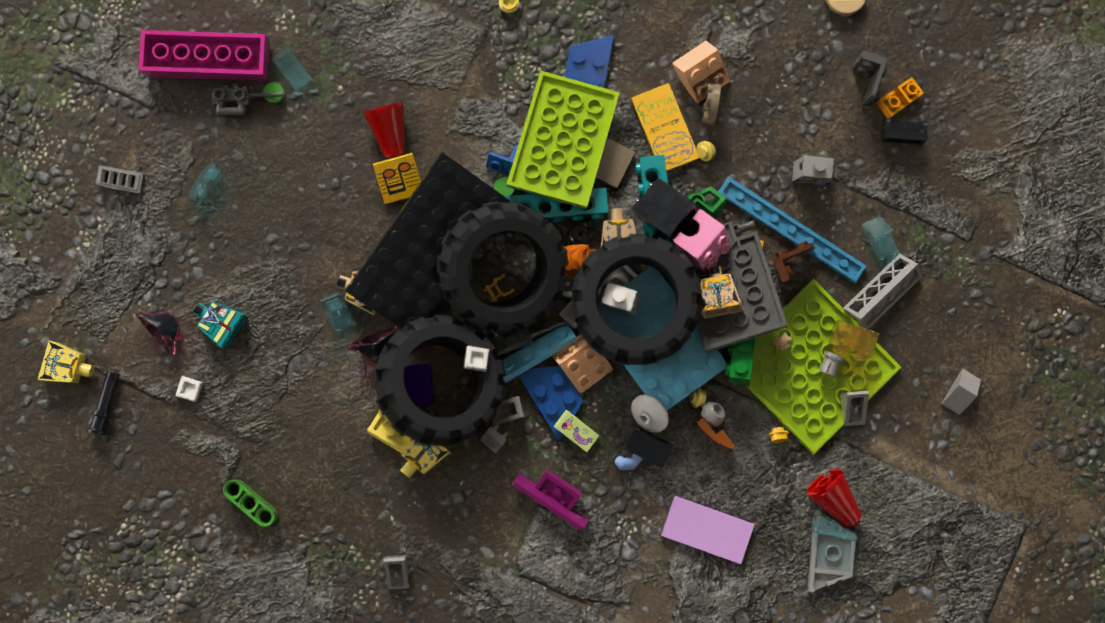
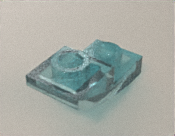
[188,162,221,204]

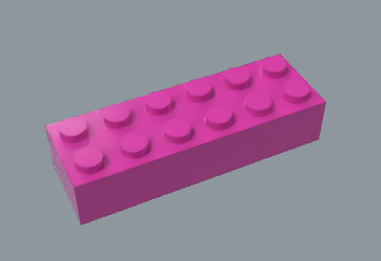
[139,30,270,81]

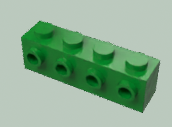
[725,338,755,386]

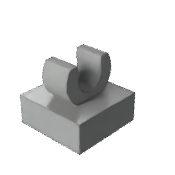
[480,424,508,453]

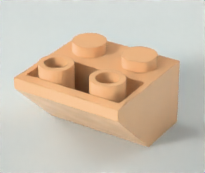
[673,41,731,104]

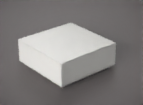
[464,346,489,372]
[175,376,203,402]

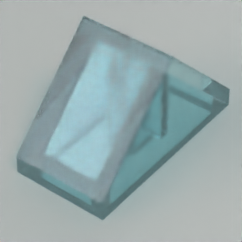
[320,292,355,332]

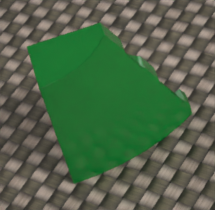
[687,186,727,232]

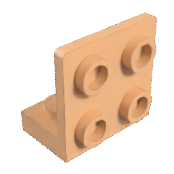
[552,334,613,394]

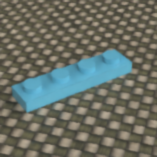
[503,323,578,382]

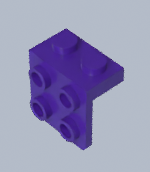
[403,364,434,407]

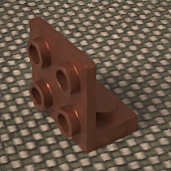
[773,241,816,283]

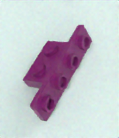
[512,469,589,531]

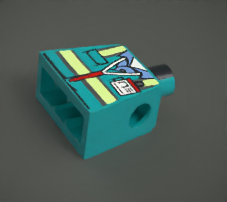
[193,302,248,349]

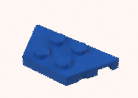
[565,35,614,88]
[518,366,583,439]

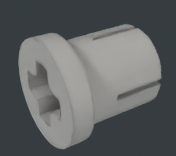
[819,351,845,377]

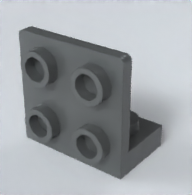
[852,50,888,106]

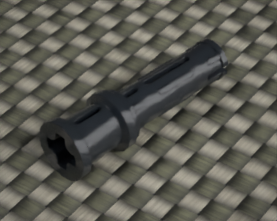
[87,371,120,436]

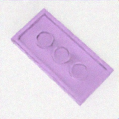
[661,495,754,564]

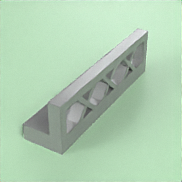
[843,254,922,332]

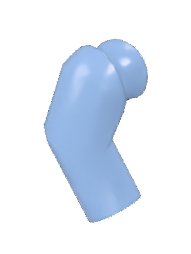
[615,454,643,470]

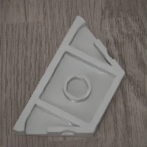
[807,510,856,592]

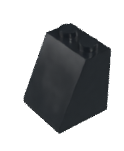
[632,178,699,251]

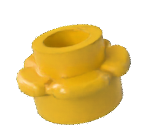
[768,427,789,443]

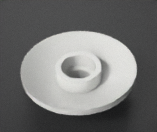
[631,395,669,432]

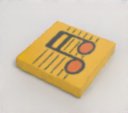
[373,153,421,204]

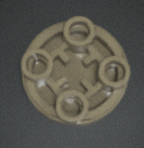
[702,84,721,126]

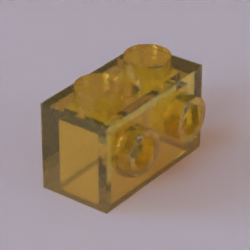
[828,320,879,361]

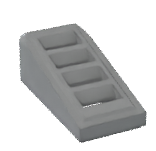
[96,165,144,194]

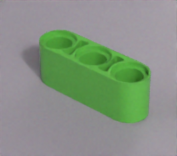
[223,480,278,527]

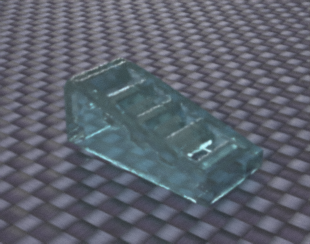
[810,515,857,541]

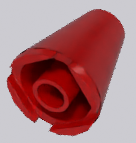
[363,102,405,159]
[806,468,862,528]

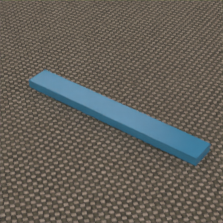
[718,176,867,284]

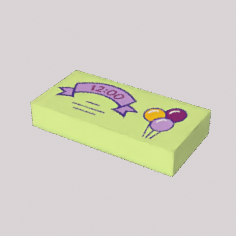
[553,410,600,452]

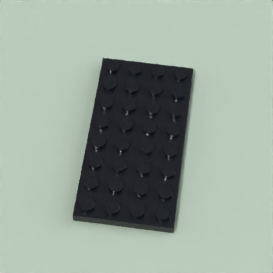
[345,152,510,329]

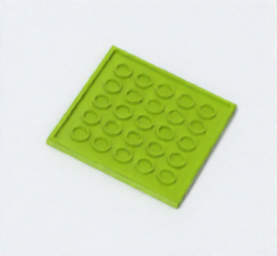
[727,279,902,455]

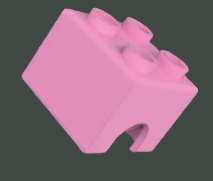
[673,209,731,273]

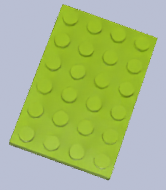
[506,71,620,209]

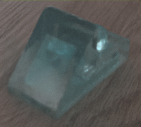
[861,216,899,261]

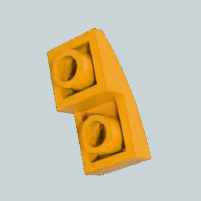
[876,77,924,119]

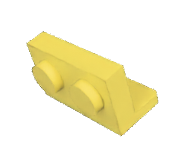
[367,409,411,453]

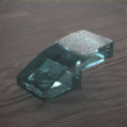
[271,46,313,91]

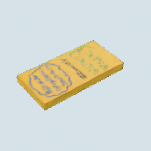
[631,83,699,172]

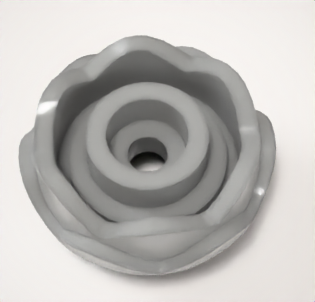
[701,402,725,427]

